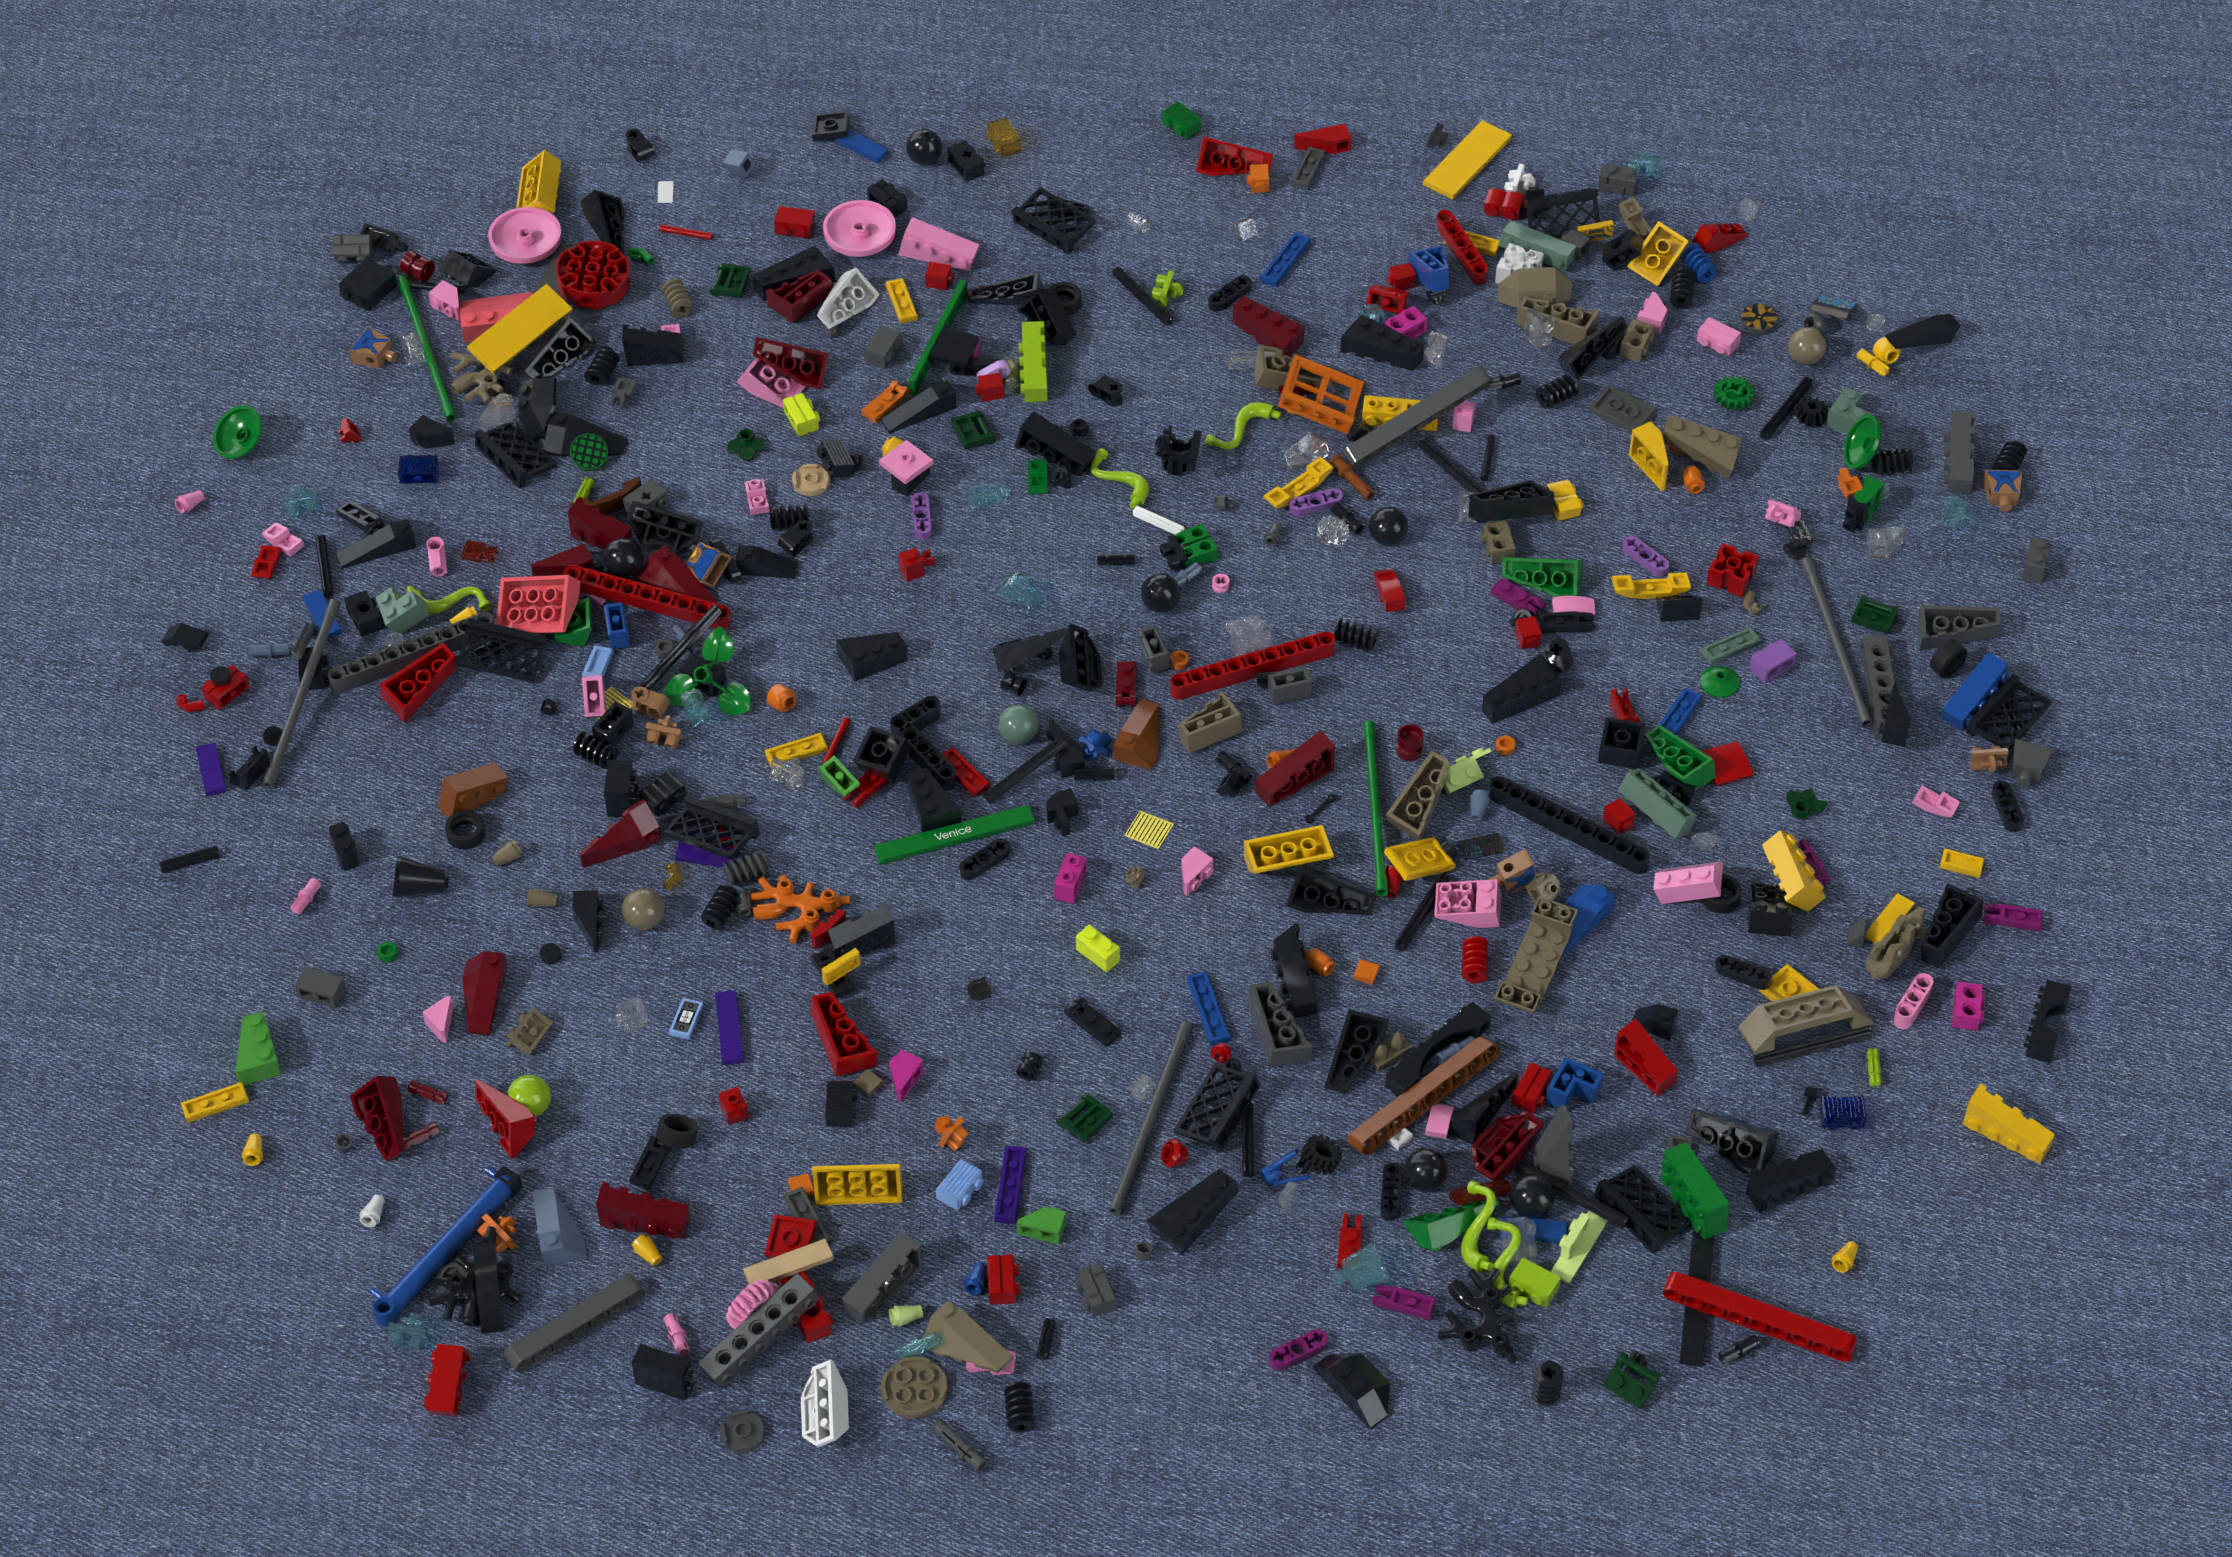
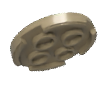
[881,1356,948,1419]

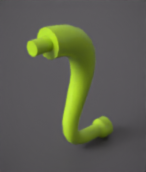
[1205,402,1282,450]
[1090,448,1149,509]
[406,586,492,615]
[1461,1181,1496,1273]
[1487,1217,1528,1308]

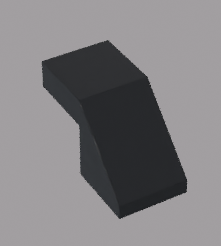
[161,623,209,652]

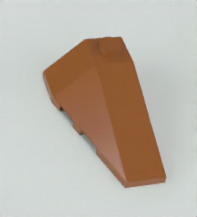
[1114,699,1159,770]

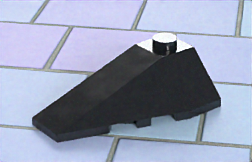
[1286,864,1377,915]

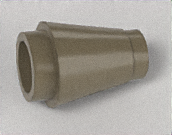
[491,840,523,867]
[526,887,557,908]

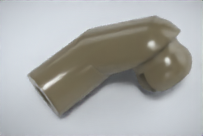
[1004,359,1020,382]
[1743,590,1762,615]

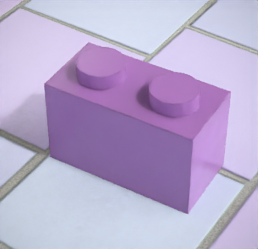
[1749,639,1797,684]

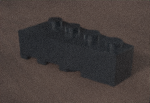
[1340,315,1424,371]
[1468,480,1554,523]
[1482,653,1562,724]

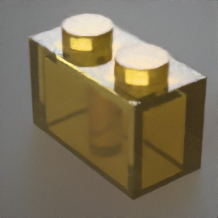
[986,117,1021,158]

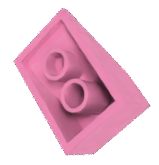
[737,358,805,408]

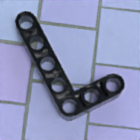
[890,696,956,791]

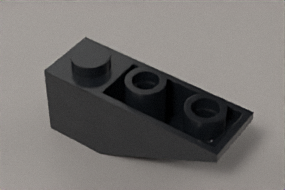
[1879,685,1911,747]
[1046,719,1085,778]
[572,890,603,952]

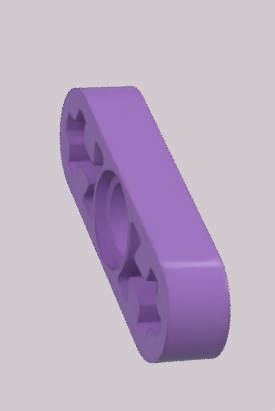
[1289,488,1343,516]
[911,492,932,540]
[1622,536,1669,577]

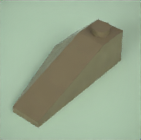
[1254,345,1333,389]
[921,1301,1014,1373]

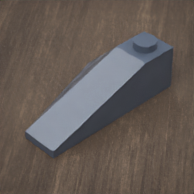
[532,1187,587,1266]

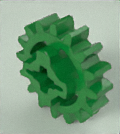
[1713,375,1755,411]

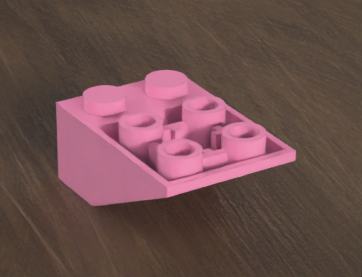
[1434,879,1501,928]

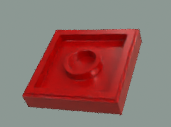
[764,1214,817,1258]

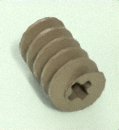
[661,279,693,318]

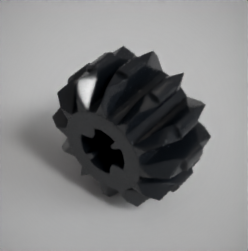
[1796,396,1828,428]

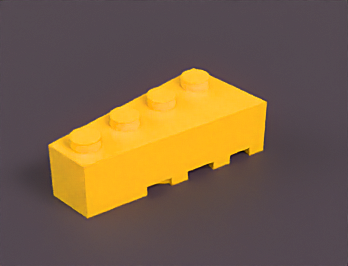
[1762,830,1826,912]
[1963,1083,2055,1164]

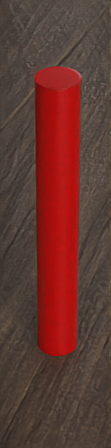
[659,224,713,240]
[822,717,851,764]

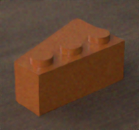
[438,762,508,819]

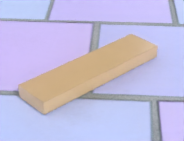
[743,1239,834,1285]

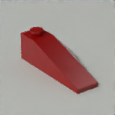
[1196,136,1274,176]

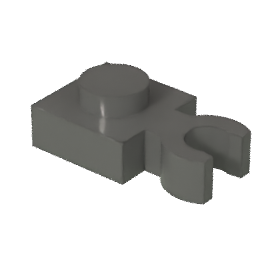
[610,377,637,408]

